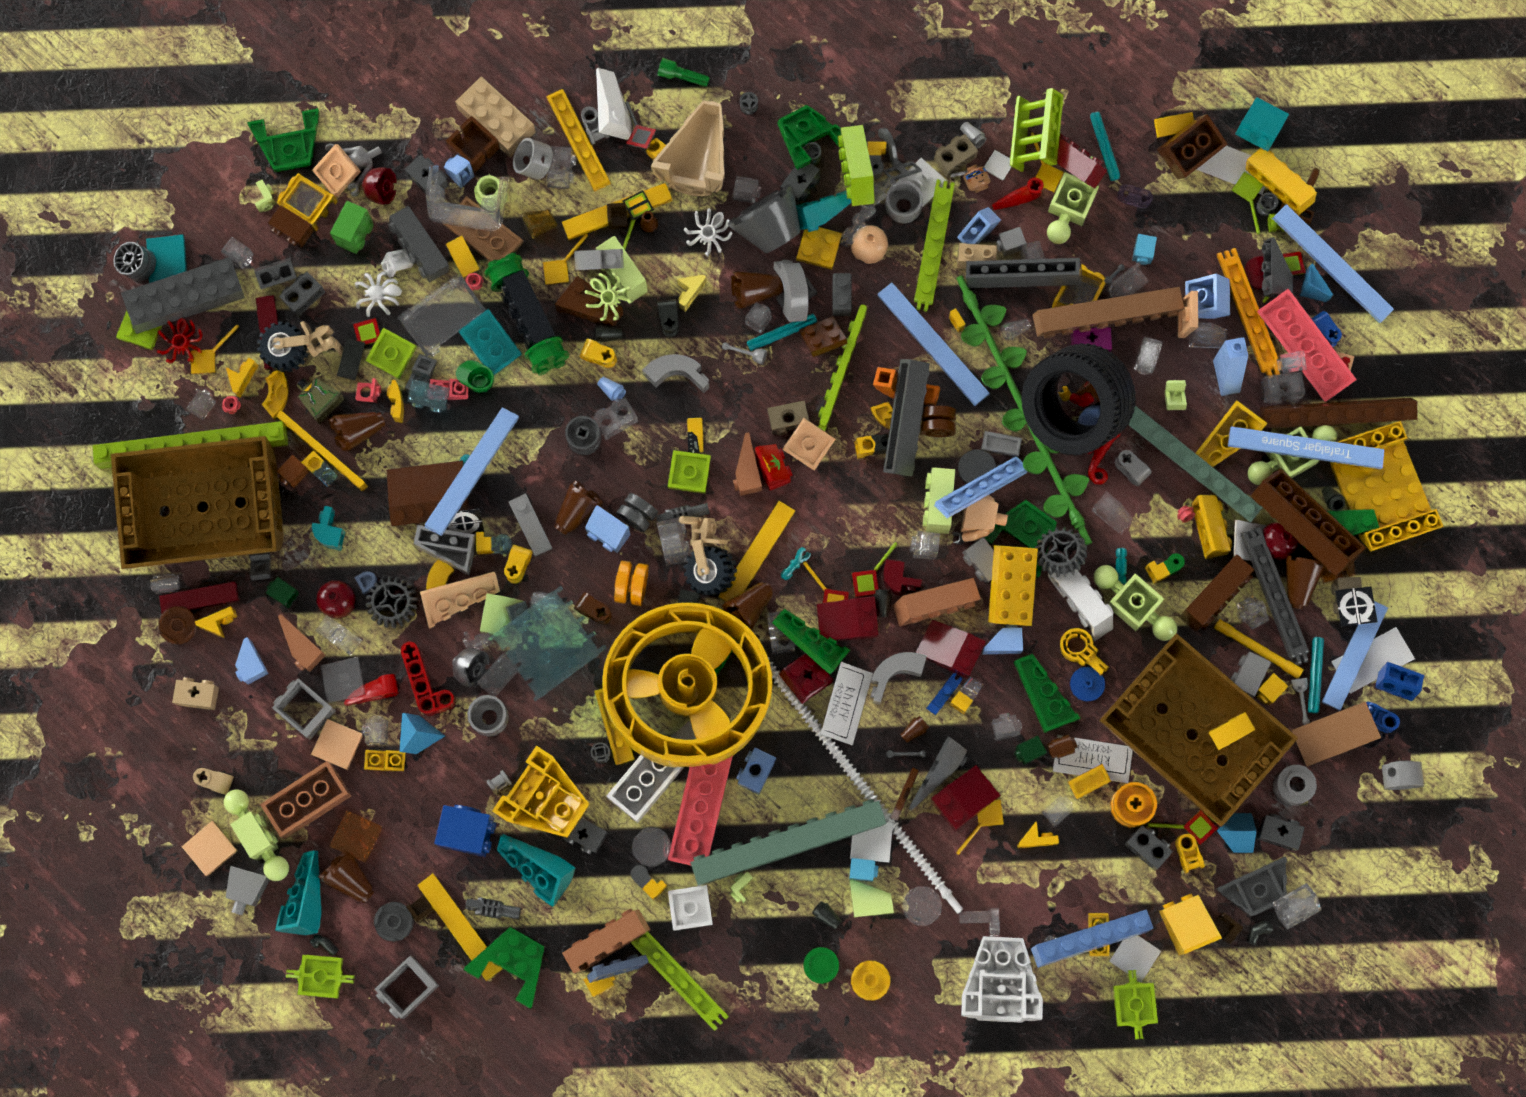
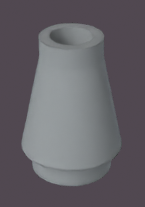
[960,122,986,149]

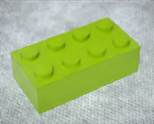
[838,125,874,206]

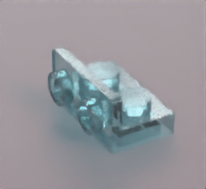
[407,379,450,413]

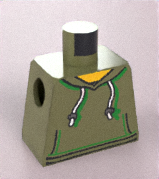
[297,378,344,425]

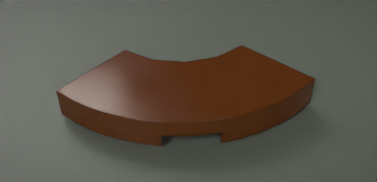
[890,767,919,820]

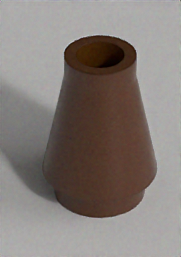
[640,211,658,232]
[900,715,930,743]

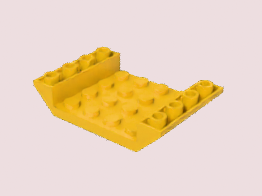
[1330,421,1444,551]

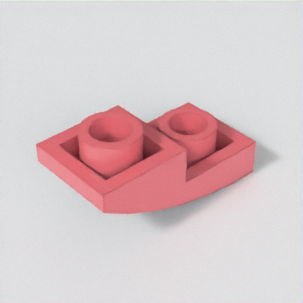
[429,379,468,400]

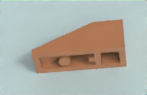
[733,432,762,496]
[278,614,326,672]

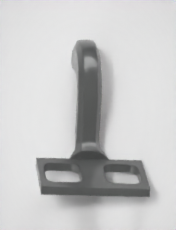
[878,128,922,181]

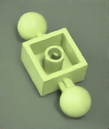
[1047,156,1099,244]
[1248,425,1337,485]
[1093,565,1177,641]
[224,789,289,881]

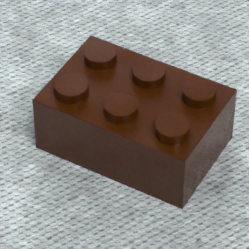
[1157,114,1228,180]

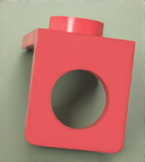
[355,378,381,403]

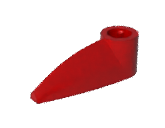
[992,177,1044,210]
[344,674,398,706]

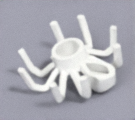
[684,208,732,257]
[355,271,402,317]

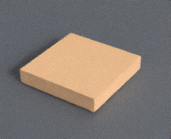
[312,144,361,197]
[1178,291,1198,338]
[783,418,836,471]
[311,719,364,770]
[182,821,238,877]

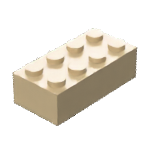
[455,77,536,157]

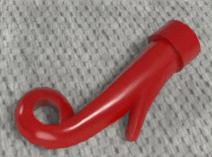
[1088,432,1122,485]

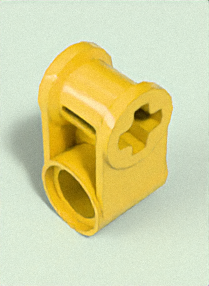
[579,339,617,368]
[504,545,533,584]
[1175,834,1205,874]

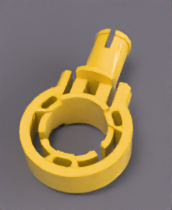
[1060,628,1109,676]

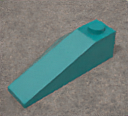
[796,191,851,232]
[497,834,575,907]
[275,850,322,935]

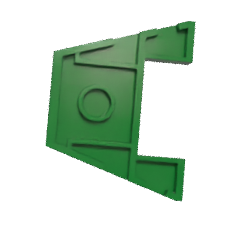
[777,105,841,170]
[247,108,320,172]
[984,500,1057,579]
[463,927,544,1009]

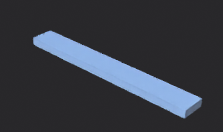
[1272,204,1394,323]
[877,283,990,406]
[425,407,519,536]

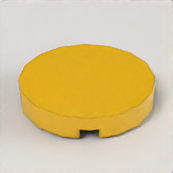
[851,961,890,1001]

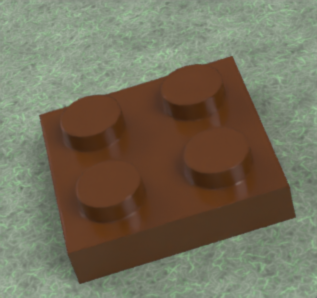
[799,316,848,357]

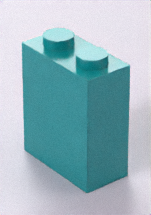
[1235,97,1289,151]

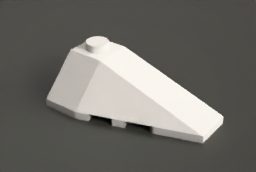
[596,68,633,140]

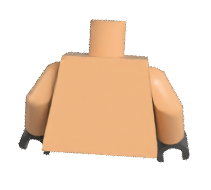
[953,495,1008,545]

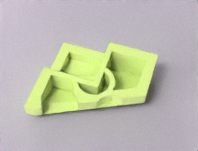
[480,593,522,636]
[849,879,894,917]

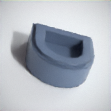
[354,571,378,595]

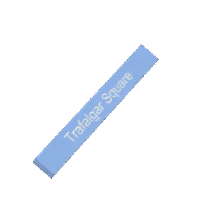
[1228,426,1384,469]

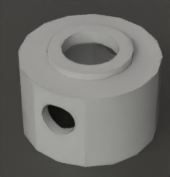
[513,138,553,180]
[885,181,923,224]
[467,695,509,737]
[1382,761,1424,790]
[1273,765,1317,806]

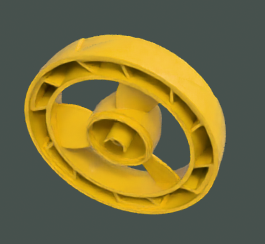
[602,603,772,767]

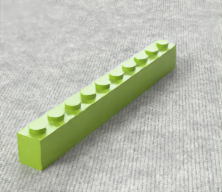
[92,421,289,469]

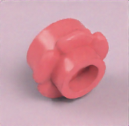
[465,273,484,291]
[222,396,241,414]
[1177,505,1195,523]

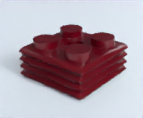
[779,653,833,704]

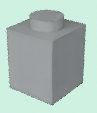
[996,227,1027,257]

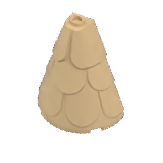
[651,100,725,196]

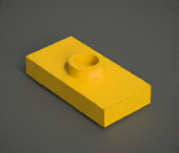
[1067,764,1111,799]

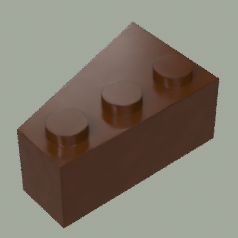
[555,275,624,327]

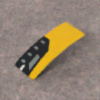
[687,418,703,453]

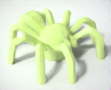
[584,272,633,321]

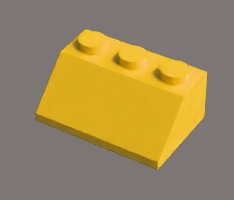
[1191,495,1232,559]

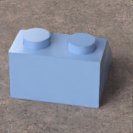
[1185,274,1230,319]
[585,505,631,553]

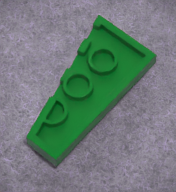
[1302,509,1379,549]
[772,609,850,674]
[1014,654,1081,733]

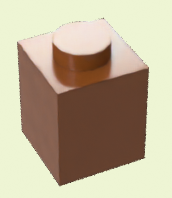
[277,455,310,488]

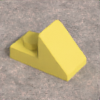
[677,275,707,312]

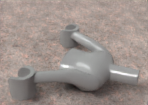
[325,143,382,197]

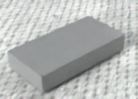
[981,431,1022,457]

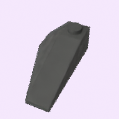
[908,737,968,811]

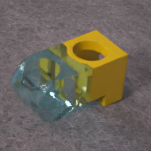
[301,450,338,487]
[476,532,512,554]

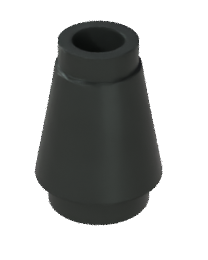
[595,324,622,343]
[1322,486,1345,511]
[873,590,892,617]
[812,901,842,929]

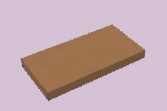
[442,196,524,262]
[1291,701,1381,767]

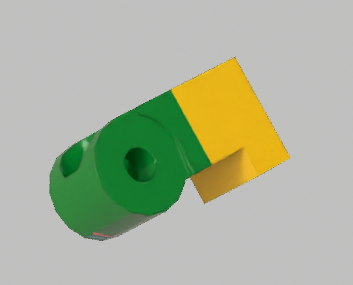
[1145,553,1185,584]

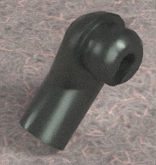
[1246,921,1273,945]
[310,934,339,956]

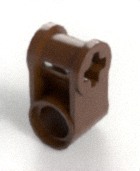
[574,592,612,625]

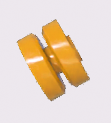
[614,560,649,606]
[1110,782,1157,828]

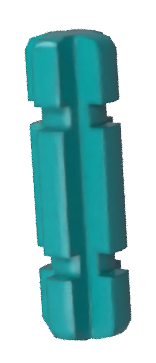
[1116,548,1127,585]

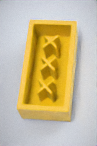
[988,545,1038,626]

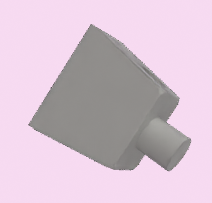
[226,866,270,916]

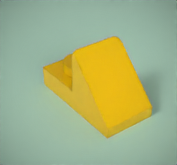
[226,357,259,398]
[195,606,238,638]
[1017,822,1059,848]

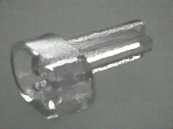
[959,908,1000,936]

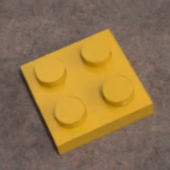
[796,227,842,270]

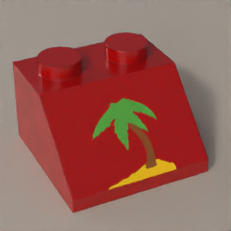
[755,444,793,491]

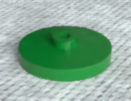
[803,947,839,984]

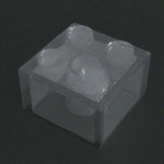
[656,517,691,567]

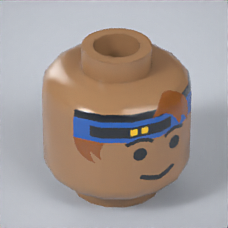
[963,164,991,194]

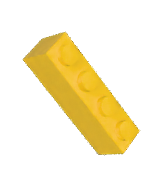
[1245,148,1317,216]

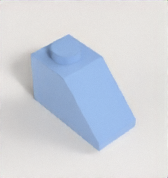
[444,155,475,188]
[957,207,1001,244]
[982,625,1023,655]
[235,637,269,685]

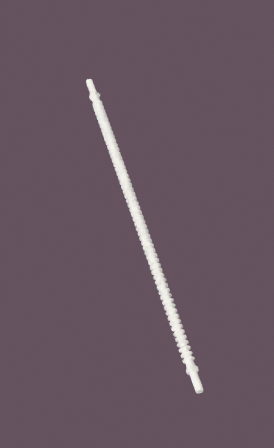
[768,657,963,914]

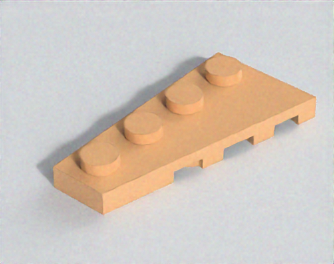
[420,572,500,629]

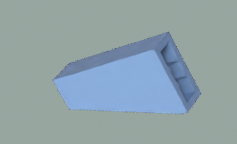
[1213,337,1248,396]

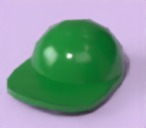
[456,360,494,393]

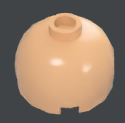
[851,225,888,264]

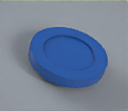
[1070,667,1105,702]

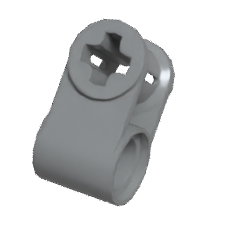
[581,106,609,145]
[1115,450,1152,486]

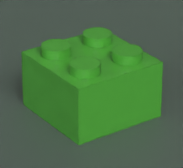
[330,201,373,254]

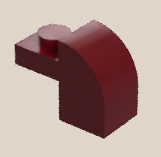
[883,559,922,596]

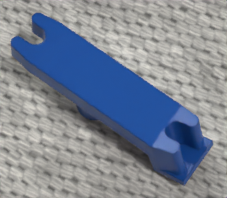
[926,673,962,715]

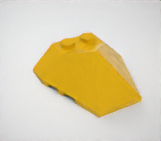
[492,746,590,838]

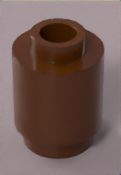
[1047,734,1078,759]

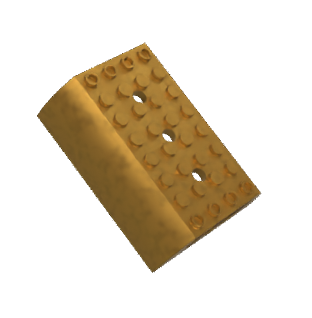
[111,436,284,569]
[1099,633,1298,827]

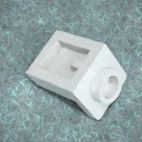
[381,249,413,278]

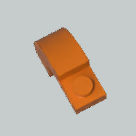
[873,367,940,406]

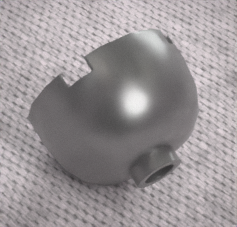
[452,648,489,688]

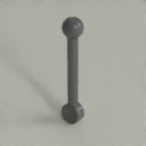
[1104,264,1125,284]
[886,750,927,758]

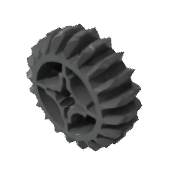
[1035,527,1087,577]
[366,577,418,628]

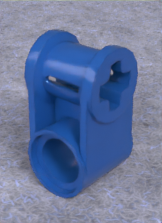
[1311,311,1342,348]
[1366,702,1400,733]

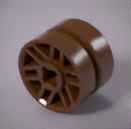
[921,406,956,438]

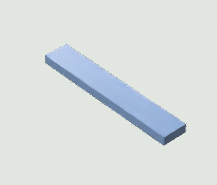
[934,456,1028,518]
[1321,601,1388,711]

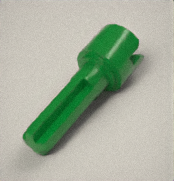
[657,58,709,87]

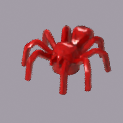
[157,318,203,364]

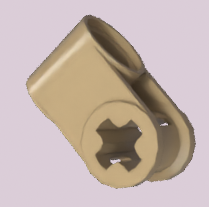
[193,768,234,795]

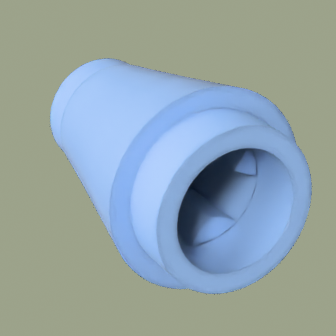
[597,376,626,402]

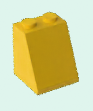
[1159,893,1222,955]

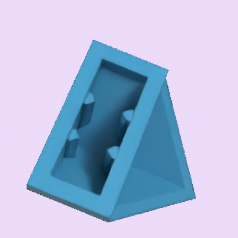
[1300,264,1333,302]
[400,713,445,754]
[1217,813,1256,853]

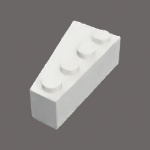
[1048,562,1114,642]

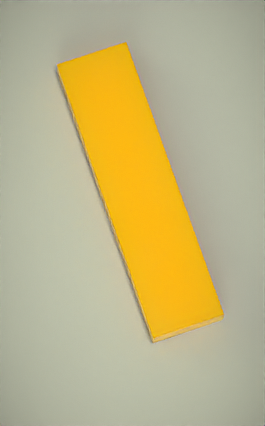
[594,688,635,766]

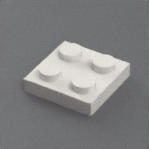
[668,885,713,931]

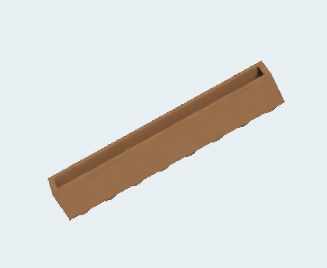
[1032,287,1184,338]

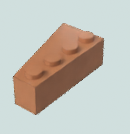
[892,578,981,627]
[562,909,651,974]

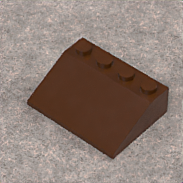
[387,460,469,526]

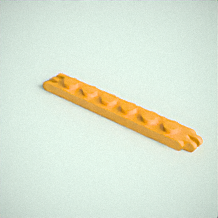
[1217,248,1281,379]

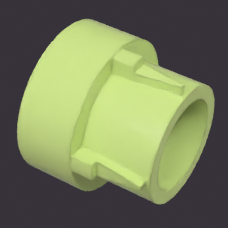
[474,174,507,211]

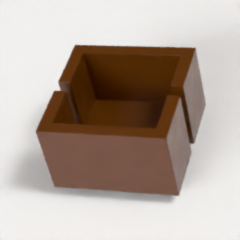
[446,116,500,173]

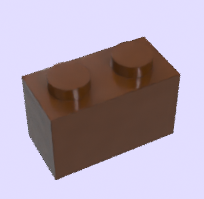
[268,205,314,248]

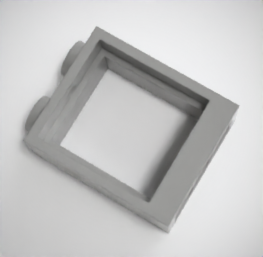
[272,679,336,740]
[375,956,440,1019]

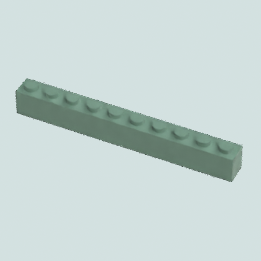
[1128,406,1263,523]
[690,799,886,886]

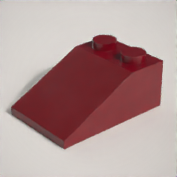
[816,597,879,641]
[916,619,986,679]
[930,765,1001,832]

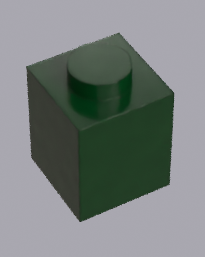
[266,577,299,608]
[1014,735,1047,765]

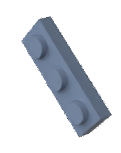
[587,954,648,983]

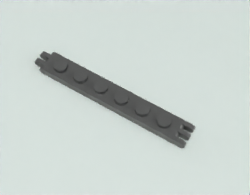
[1241,527,1309,666]

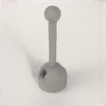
[722,342,767,365]
[1291,678,1310,725]

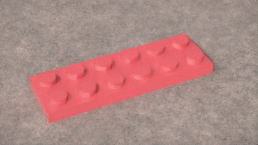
[1257,289,1357,402]
[668,756,733,866]

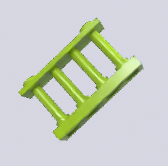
[1009,88,1064,172]

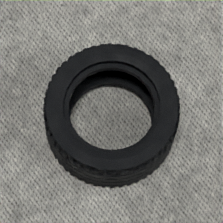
[1021,343,1136,455]

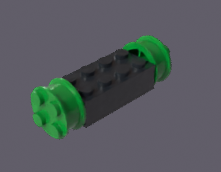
[484,253,570,376]

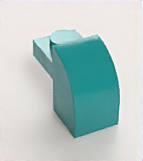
[312,506,346,551]

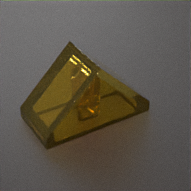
[521,209,558,239]

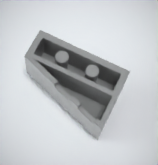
[414,525,476,576]

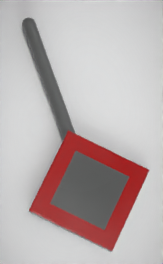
[625,101,657,150]

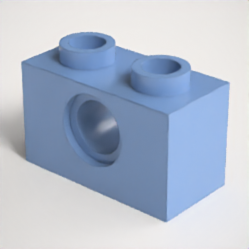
[736,748,776,795]

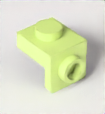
[255,180,276,212]
[1164,380,1187,410]
[730,872,753,903]

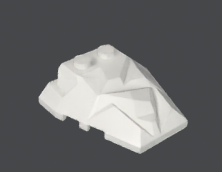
[961,936,1043,1023]

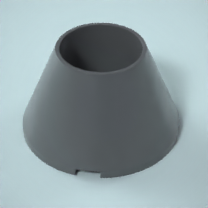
[727,184,800,253]

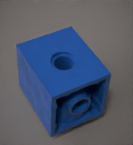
[434,805,496,857]

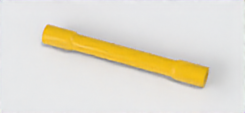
[1214,618,1304,679]

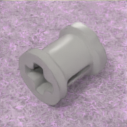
[487,770,512,795]

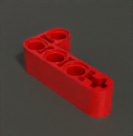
[401,642,456,716]

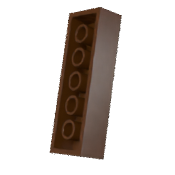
[1251,468,1366,576]

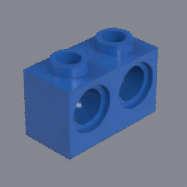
[1375,662,1424,701]

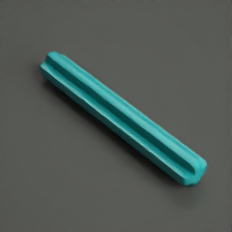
[1090,112,1120,181]
[747,313,817,351]
[1308,637,1324,713]

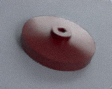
[1244,256,1264,290]

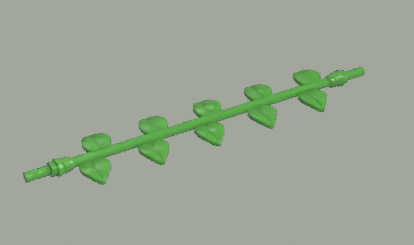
[956,275,1092,545]

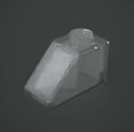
[1189,323,1227,348]
[1134,337,1163,374]
[1277,351,1307,374]
[1092,491,1134,535]

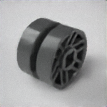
[113,242,156,281]
[565,416,602,455]
[616,493,658,533]

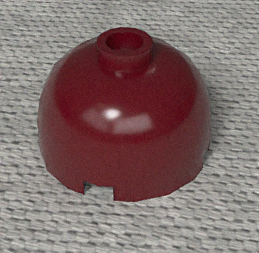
[362,167,397,205]
[1262,522,1298,561]
[316,580,356,619]

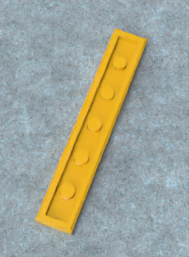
[546,89,611,192]
[562,183,672,240]
[277,410,368,492]
[718,501,795,602]
[417,873,502,981]

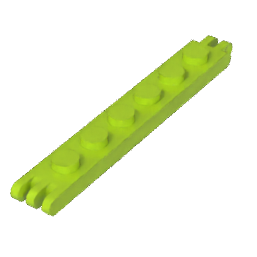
[914,179,955,312]
[818,305,867,431]
[616,918,729,1031]

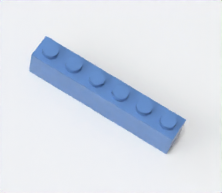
[1031,909,1154,968]

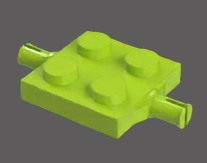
[286,955,355,998]
[1113,970,1158,1039]

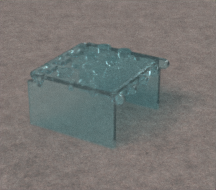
[489,586,607,701]

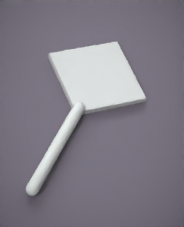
[951,150,1011,181]

